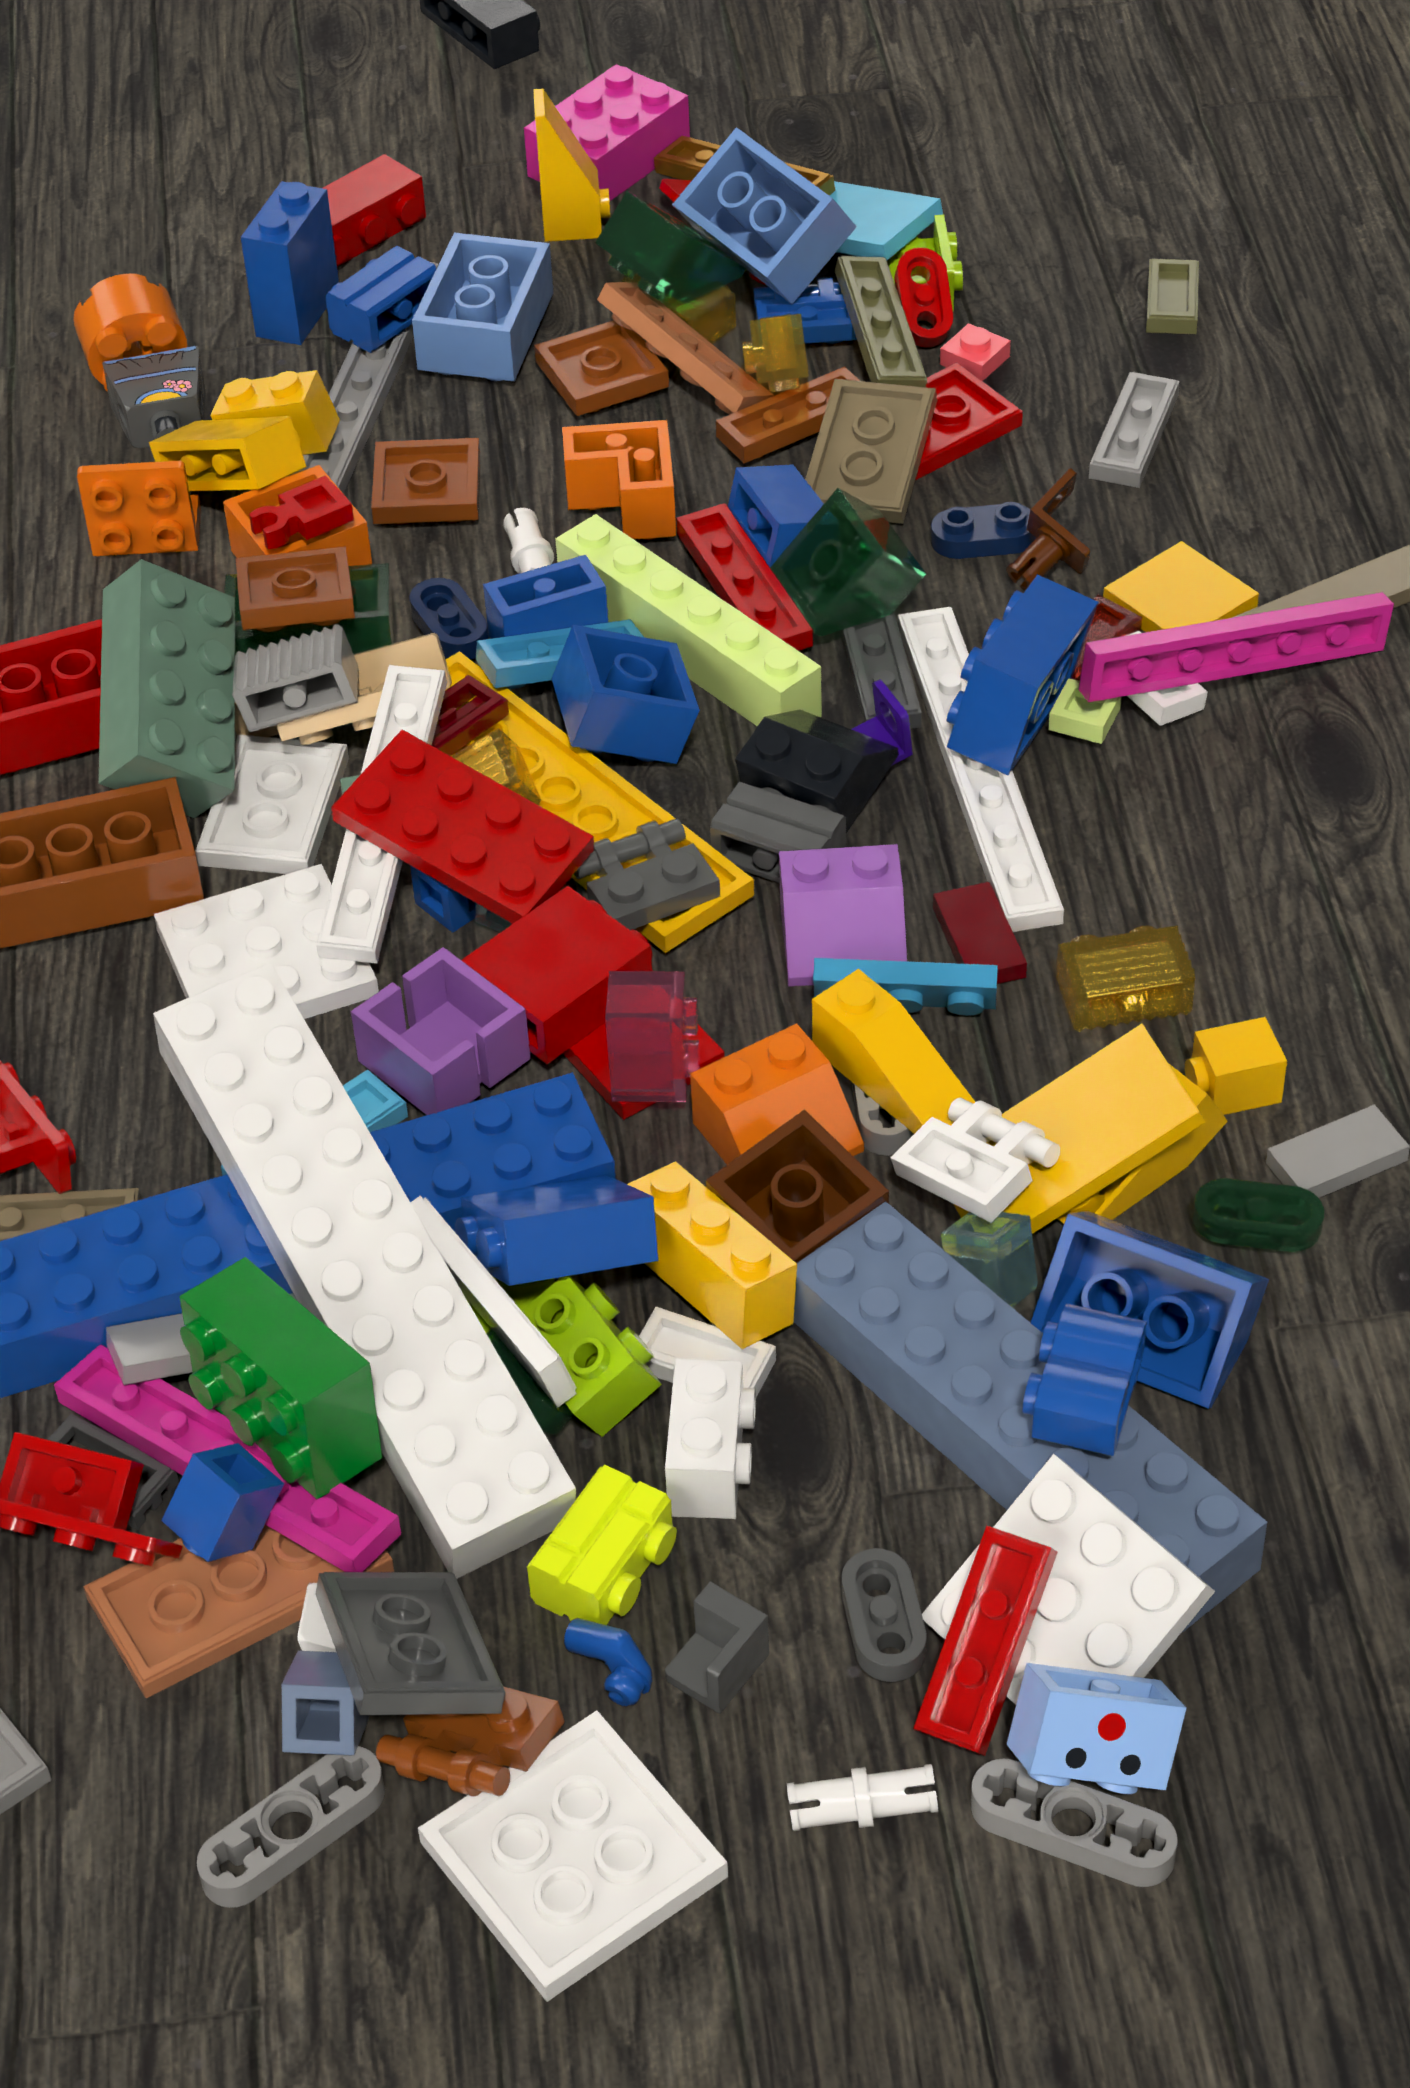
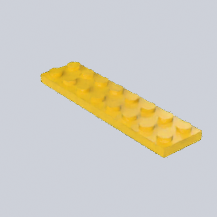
[437,651,754,953]

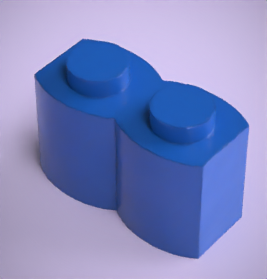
[1022,1303,1147,1456]

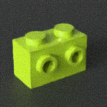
[522,1276,662,1437]

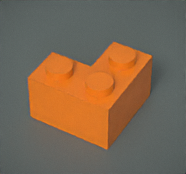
[562,420,676,540]

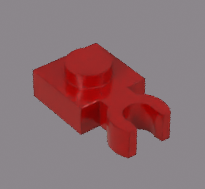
[249,475,354,550]

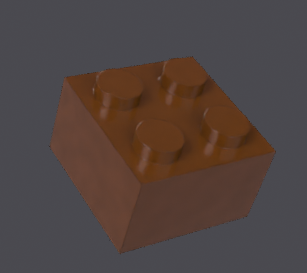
[705,1109,889,1263]

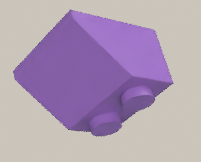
[779,844,907,987]

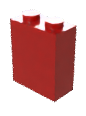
[461,886,654,1064]

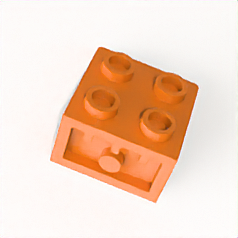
[77,461,201,556]

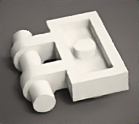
[890,1097,1060,1223]

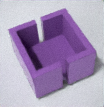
[351,947,531,1115]

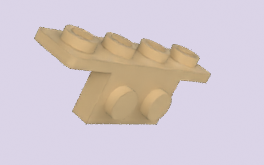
[235,633,452,745]

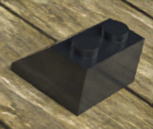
[735,709,899,833]

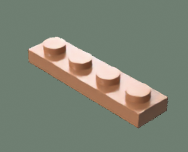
[597,282,774,414]

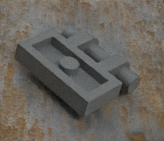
[574,818,720,930]

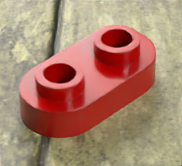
[894,247,953,347]

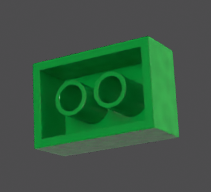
[179,1257,382,1499]

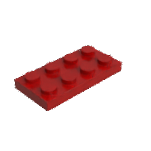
[331,729,594,924]

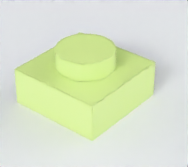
[1048,678,1121,744]

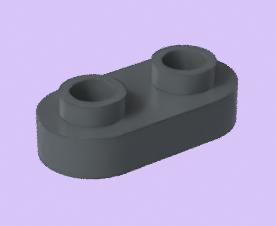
[842,1548,927,1682]

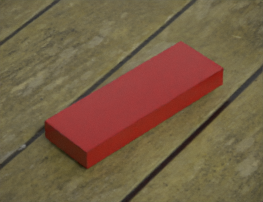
[913,1525,1058,1756]

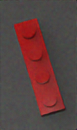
[676,503,813,651]

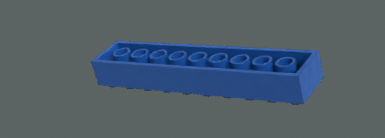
[0,1072,616,1398]

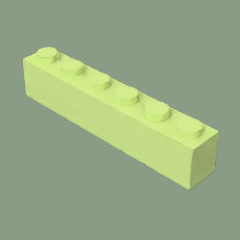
[555,514,822,726]

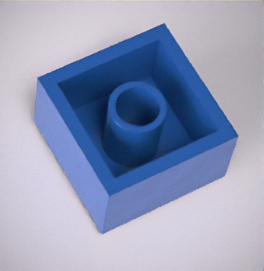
[551,625,700,764]

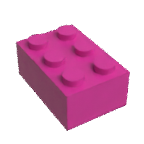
[524,64,690,201]

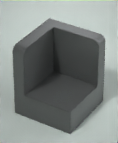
[665,1581,769,1714]

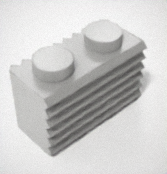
[232,624,359,732]

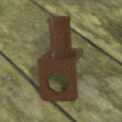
[1006,468,1090,591]

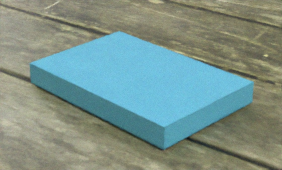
[829,181,943,260]

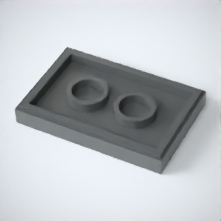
[315,1572,505,1715]

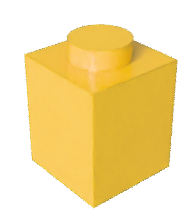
[1185,1017,1287,1115]

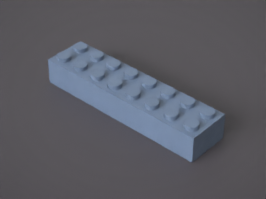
[794,1201,1267,1633]

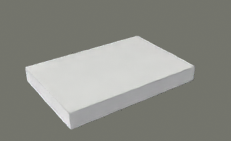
[195,735,349,874]

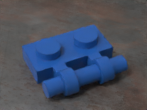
[753,278,857,347]

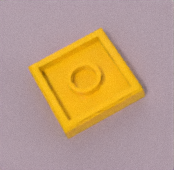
[1103,541,1259,632]

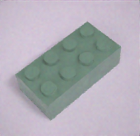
[99,559,235,819]

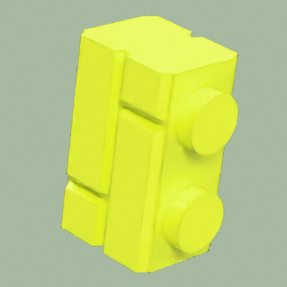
[527,1464,677,1625]

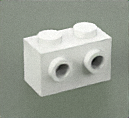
[665,1358,756,1519]

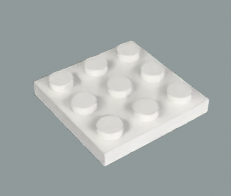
[154,864,379,1019]
[922,1454,1215,1705]
[418,1711,728,2002]

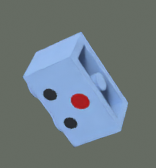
[1007,1663,1186,1794]

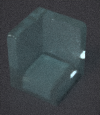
[941,1212,1038,1307]

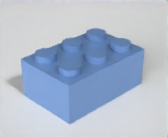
[672,127,857,304]
[412,232,553,381]

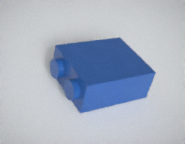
[241,181,339,345]
[455,1175,658,1286]

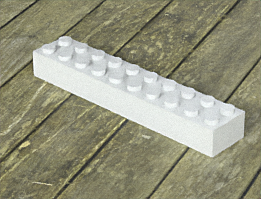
[153,962,576,1579]

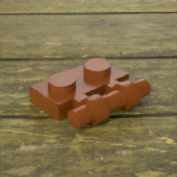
[376,1687,565,1797]

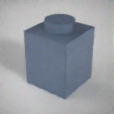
[282,1650,369,1755]

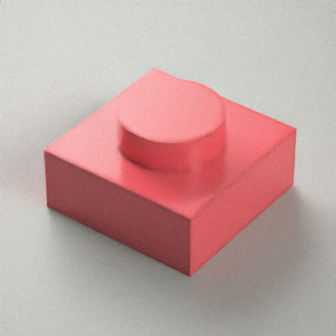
[940,323,1011,381]

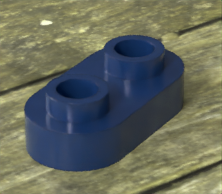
[931,502,1036,559]
[409,578,488,660]

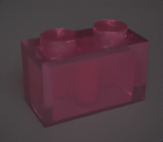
[605,971,700,1102]

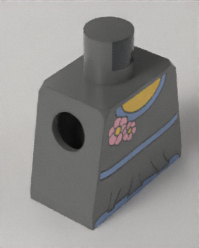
[102,346,206,448]

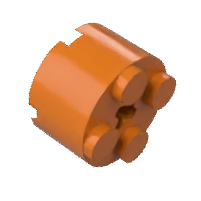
[74,273,187,392]

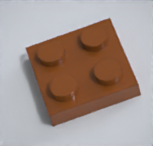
[534,320,669,416]
[371,438,480,525]
[236,546,355,632]

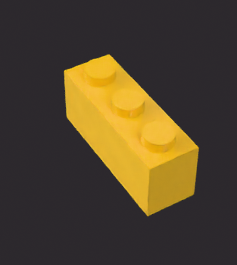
[149,416,307,491]
[627,1161,797,1349]

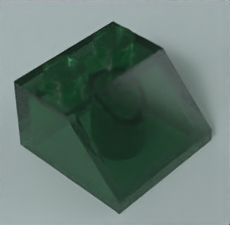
[595,191,747,304]
[770,488,926,636]

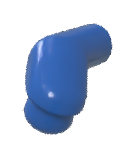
[564,1618,652,1706]

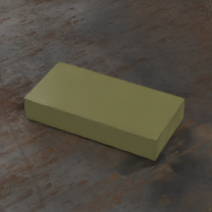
[1146,259,1199,334]

